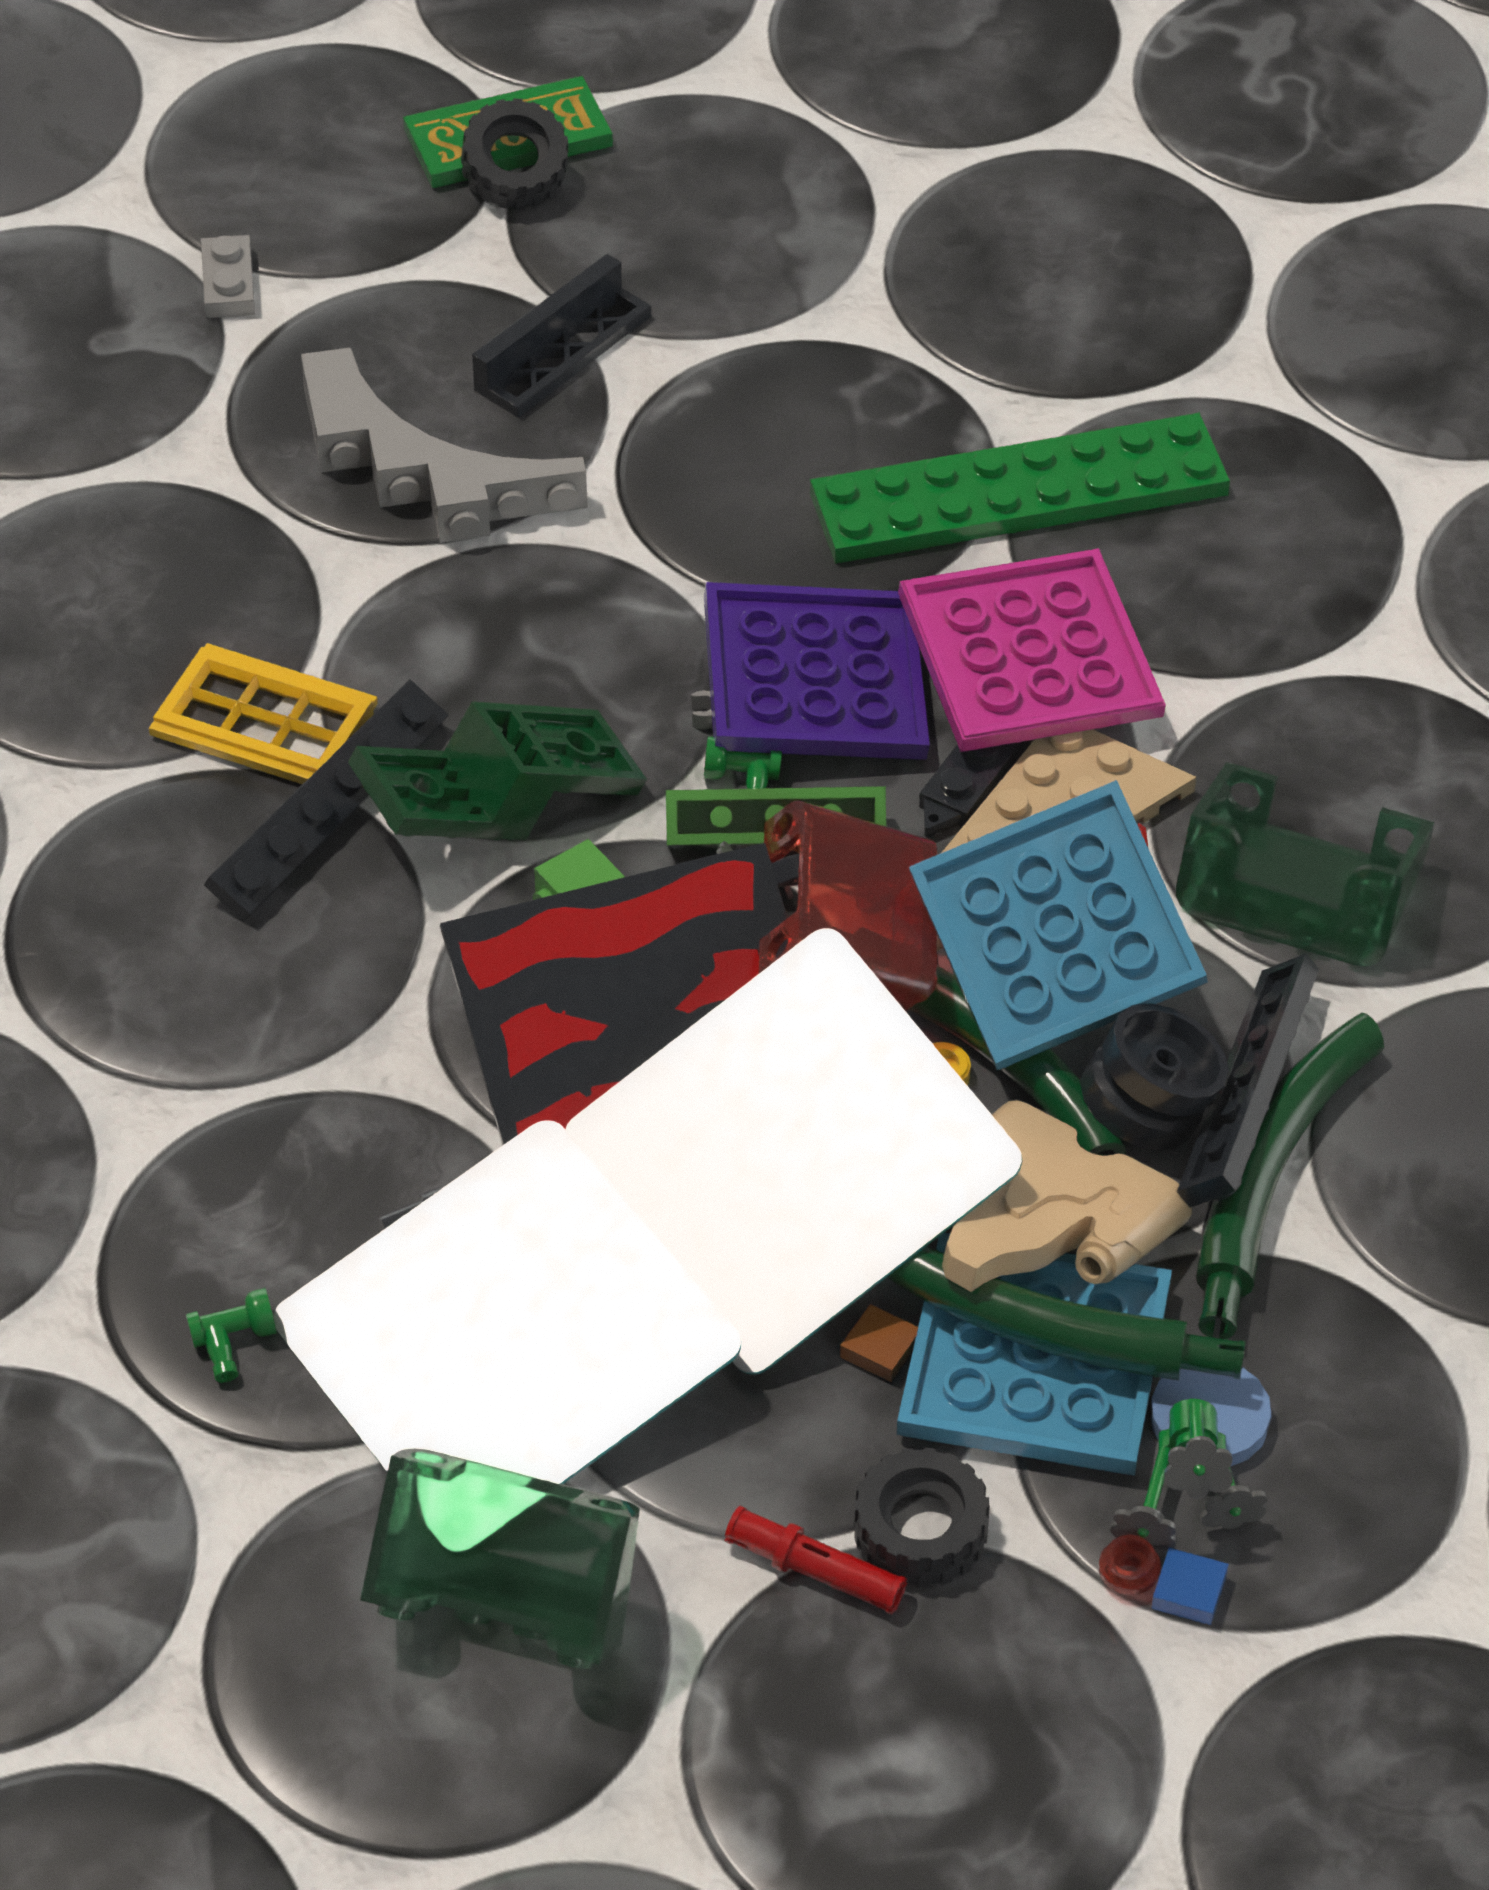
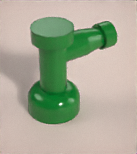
[703,736,782,789]
[186,1288,277,1383]

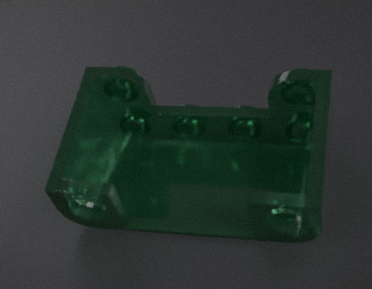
[1176,762,1435,967]
[360,1448,640,1669]

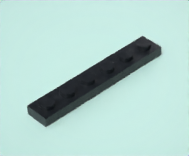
[204,679,449,922]
[1177,953,1319,1208]

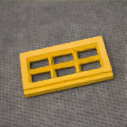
[149,643,378,784]

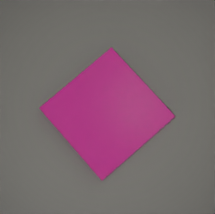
[898,549,1166,752]

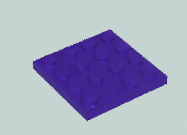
[703,582,930,760]

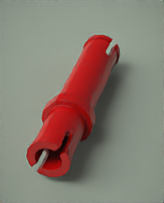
[724,1506,907,1615]

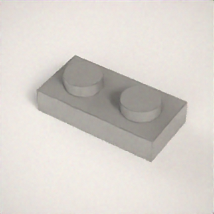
[201,235,255,318]

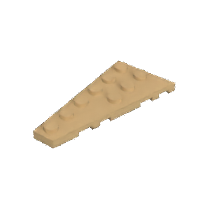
[888,729,1196,953]

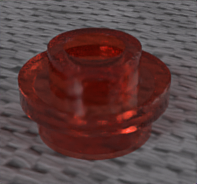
[1098,1535,1161,1595]

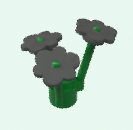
[1110,1398,1267,1551]

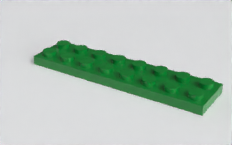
[810,413,1230,564]

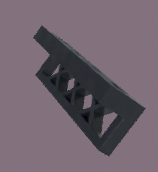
[472,254,651,418]

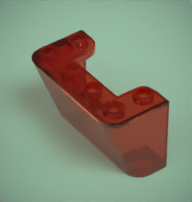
[758,800,937,1011]

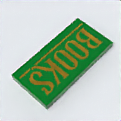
[403,76,613,188]

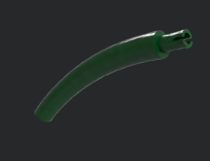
[795,916,1126,1156]
[1196,1012,1384,1339]
[887,1245,1246,1381]

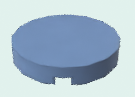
[1151,1367,1271,1467]

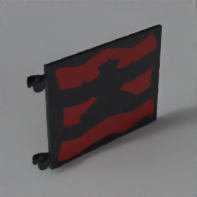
[440,842,815,1146]

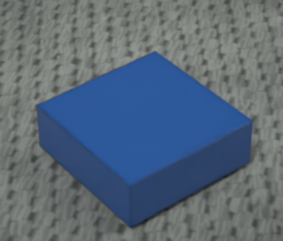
[1151,1548,1228,1625]

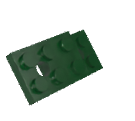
[348,701,647,840]

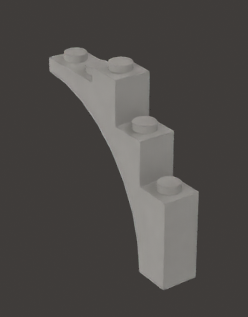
[301,347,588,543]

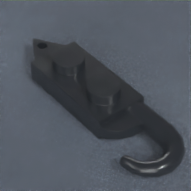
[919,742,1020,837]

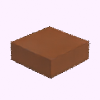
[840,1304,918,1382]

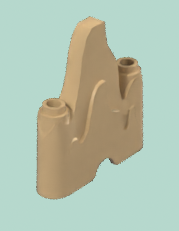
[942,1100,1192,1292]

